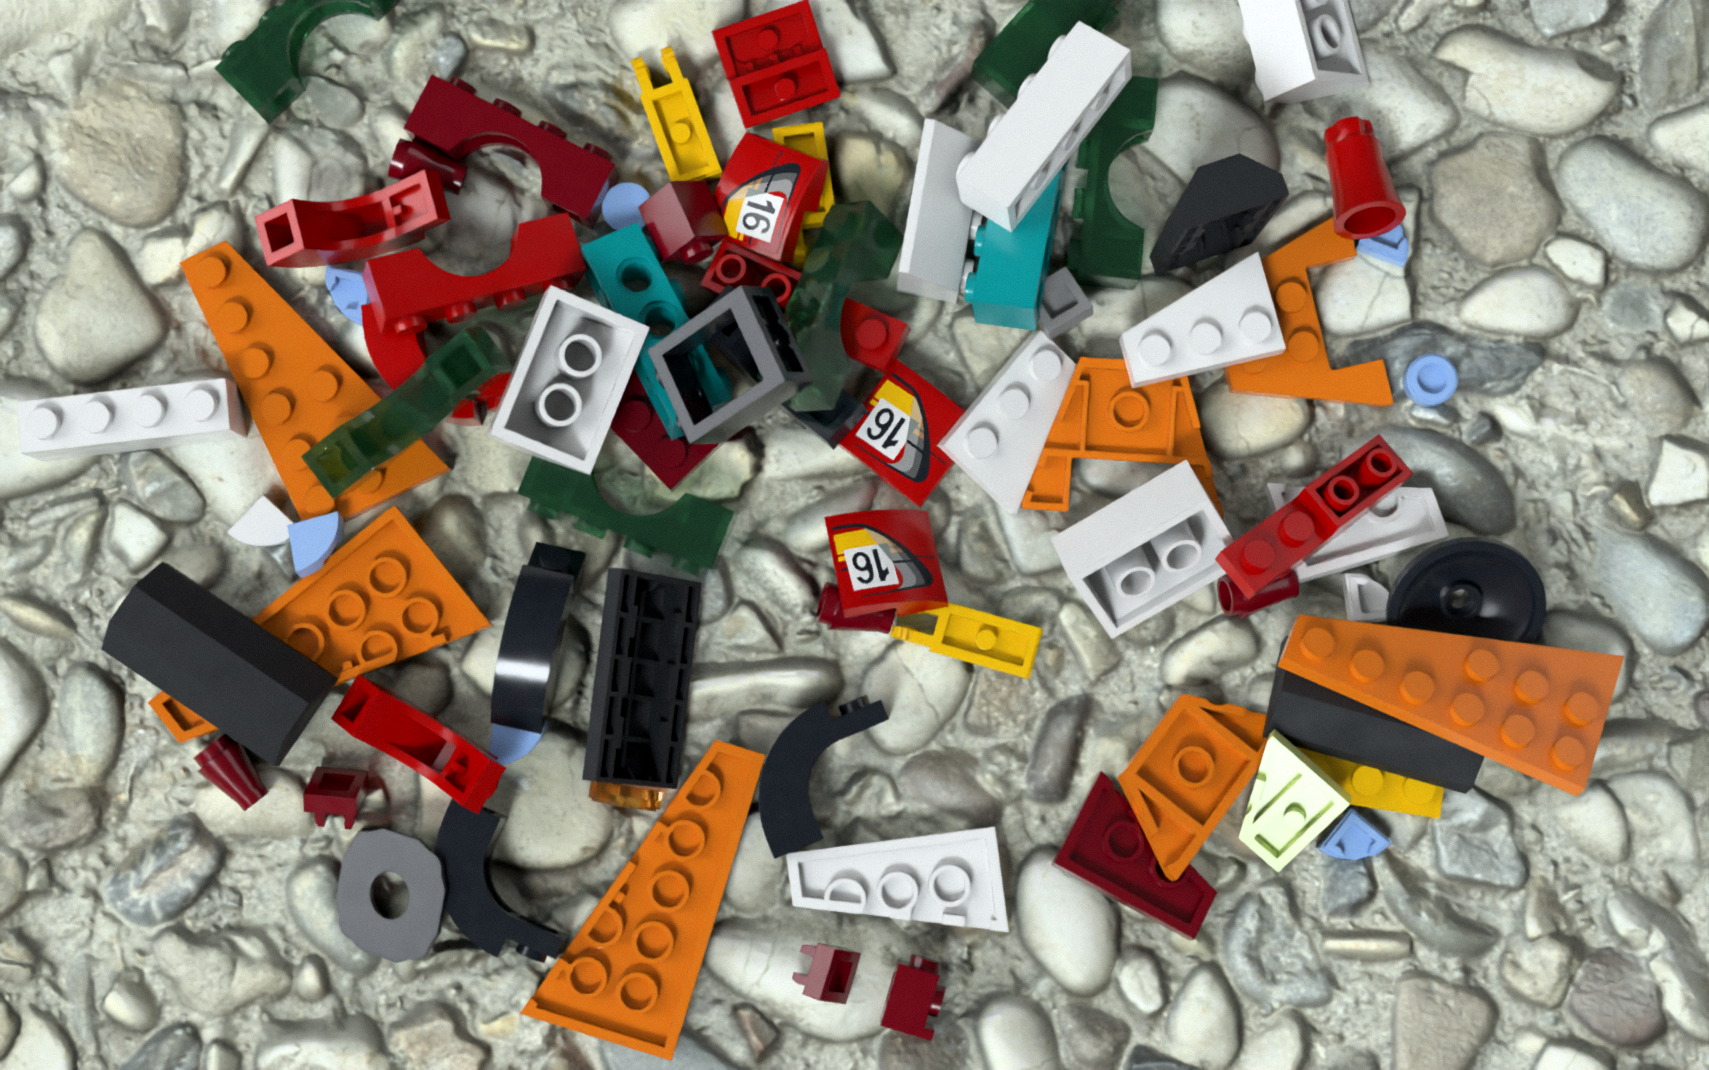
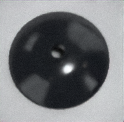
[1386,537,1546,644]

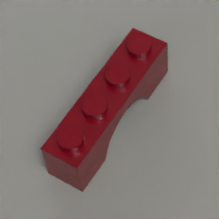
[403,75,620,230]

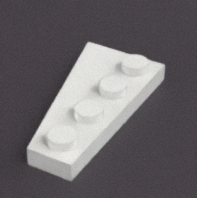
[786,826,1009,932]

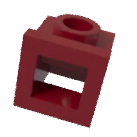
[880,954,946,1041]

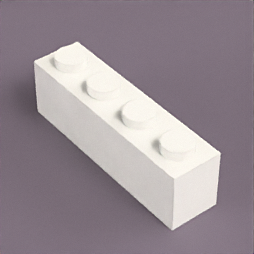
[956,21,1132,233]
[17,378,246,461]

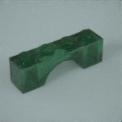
[214,0,401,125]
[1066,76,1159,290]
[757,200,904,411]
[301,326,514,499]
[517,456,737,578]

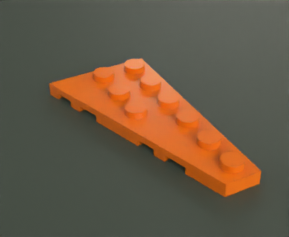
[179,240,452,523]
[148,505,494,743]
[1277,614,1624,797]
[520,740,766,1061]

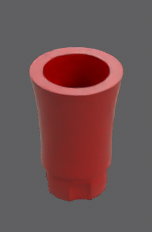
[1324,116,1406,240]

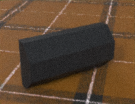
[1149,153,1290,275]
[101,562,339,766]
[582,568,702,789]
[1262,636,1484,794]

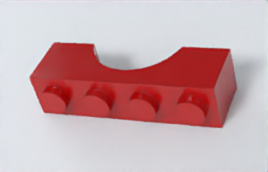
[362,212,587,336]

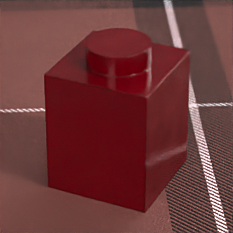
[638,180,729,264]

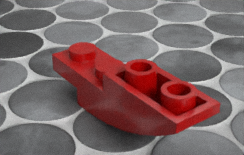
[700,239,911,375]
[1215,434,1414,600]

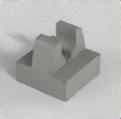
[1038,266,1093,340]

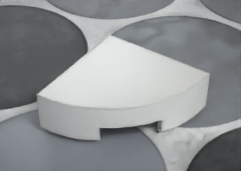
[227,495,295,547]
[1341,573,1389,623]

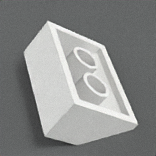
[1238,0,1370,104]
[896,118,983,303]
[486,285,650,475]
[1050,459,1235,639]

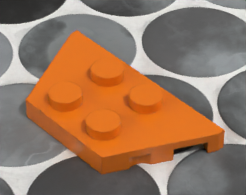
[1117,694,1268,881]

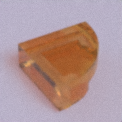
[588,781,663,812]

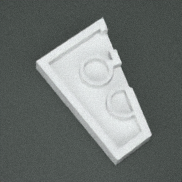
[1119,252,1286,388]
[937,330,1076,514]
[1264,483,1449,583]

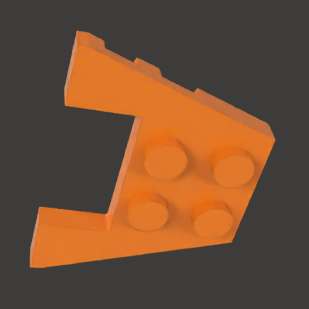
[1223,217,1394,408]
[1020,357,1224,519]

